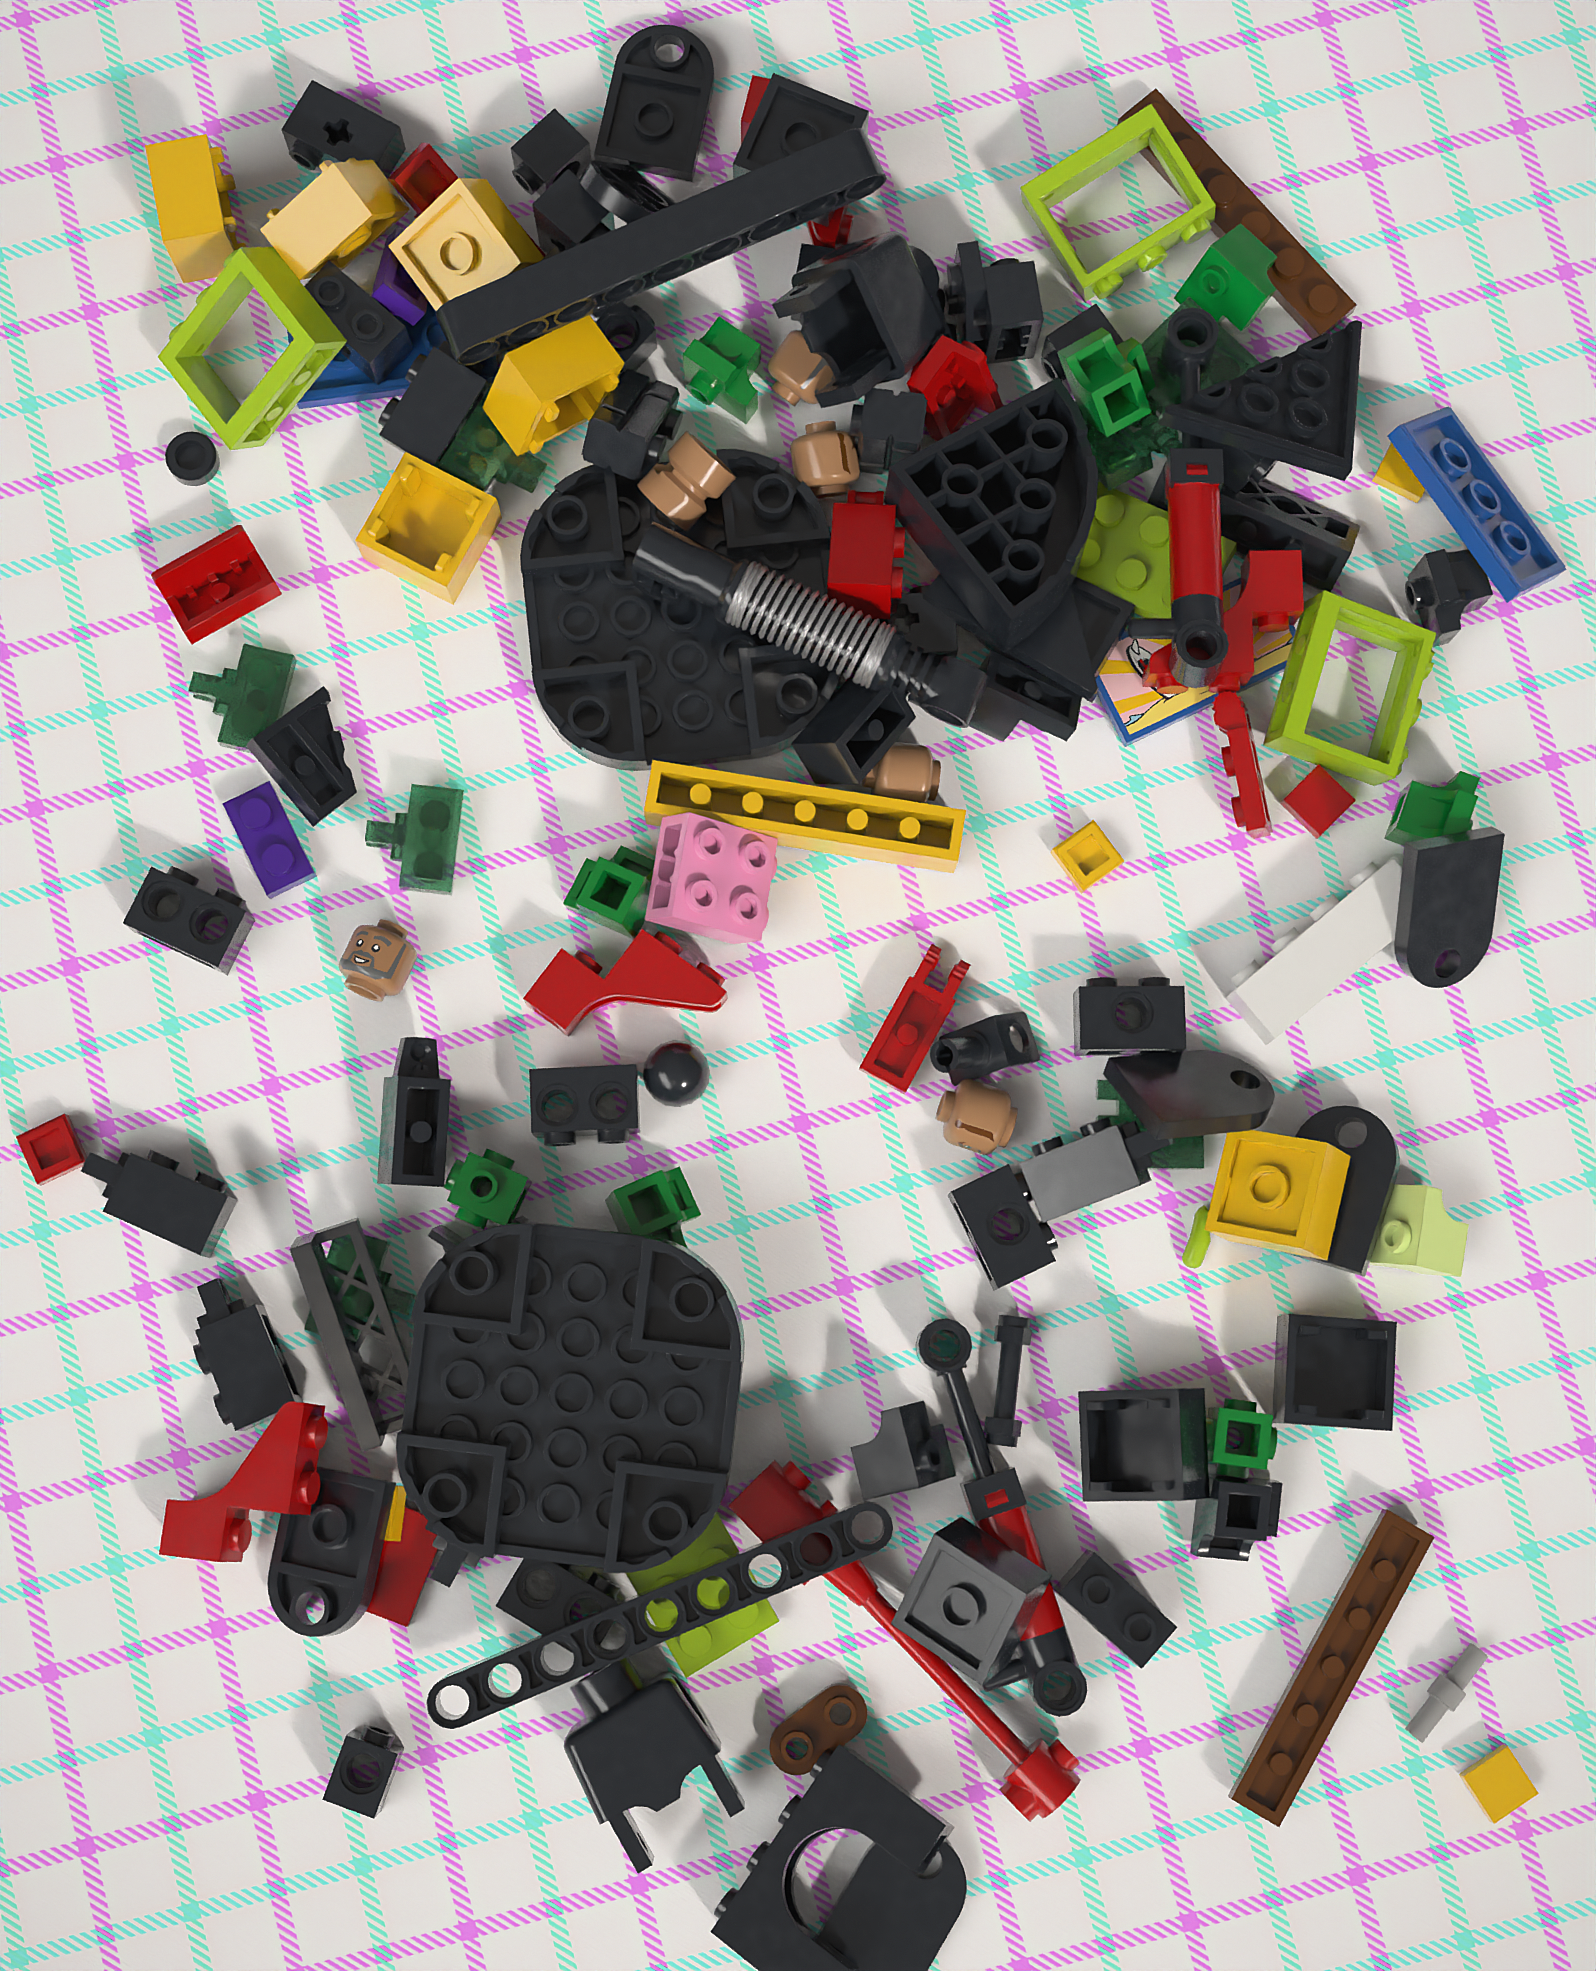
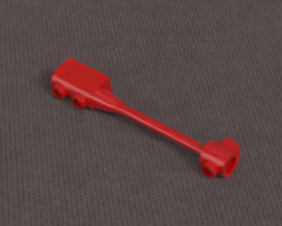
[728,1460,1081,1822]

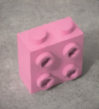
[645,812,778,944]

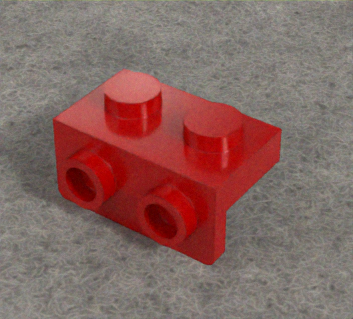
[906,335,1004,441]
[151,525,282,645]

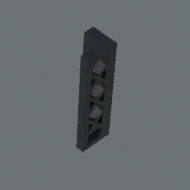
[1147,442,1361,592]
[289,1217,409,1452]

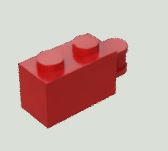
[827,489,905,619]

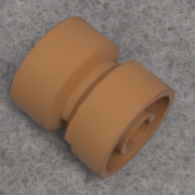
[638,430,736,531]

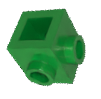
[444,1148,532,1230]
[1206,1398,1277,1479]

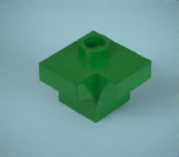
[1174,223,1277,331]
[683,316,761,424]
[1057,327,1156,437]
[1384,771,1480,846]
[563,845,655,940]
[605,1166,701,1248]

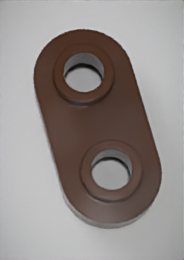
[769,1683,867,1776]

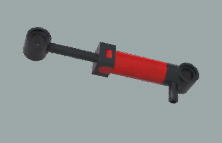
[1128,307,1229,688]
[915,1318,1088,1717]

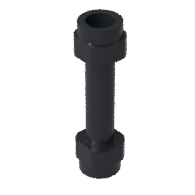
[984,1315,1032,1448]

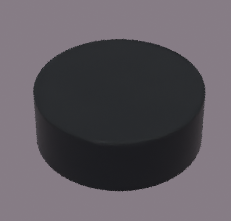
[165,431,220,486]

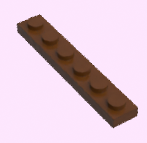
[1117,88,1357,339]
[1228,1509,1435,1827]

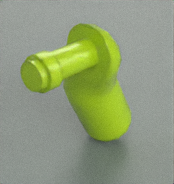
[1182,1205,1211,1269]

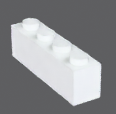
[1226,858,1402,1045]

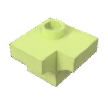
[1369,1184,1469,1277]

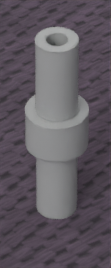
[1405,1643,1488,1743]

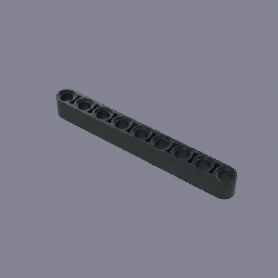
[436,128,887,366]
[426,1500,893,1729]

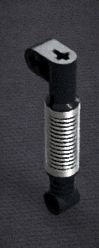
[631,522,990,728]

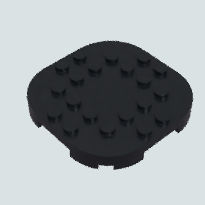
[520,449,841,771]
[396,1222,745,1573]

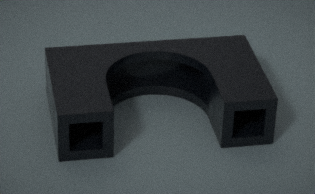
[710,1744,955,1971]

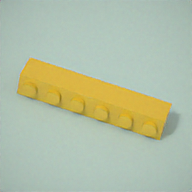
[644,760,966,873]

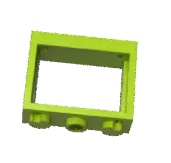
[1020,104,1216,302]
[158,247,347,450]
[1263,590,1436,786]

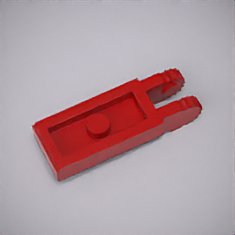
[1212,690,1273,839]
[859,944,971,1095]

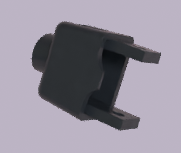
[772,231,945,409]
[563,1657,745,1874]

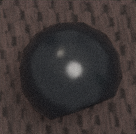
[643,1040,710,1107]

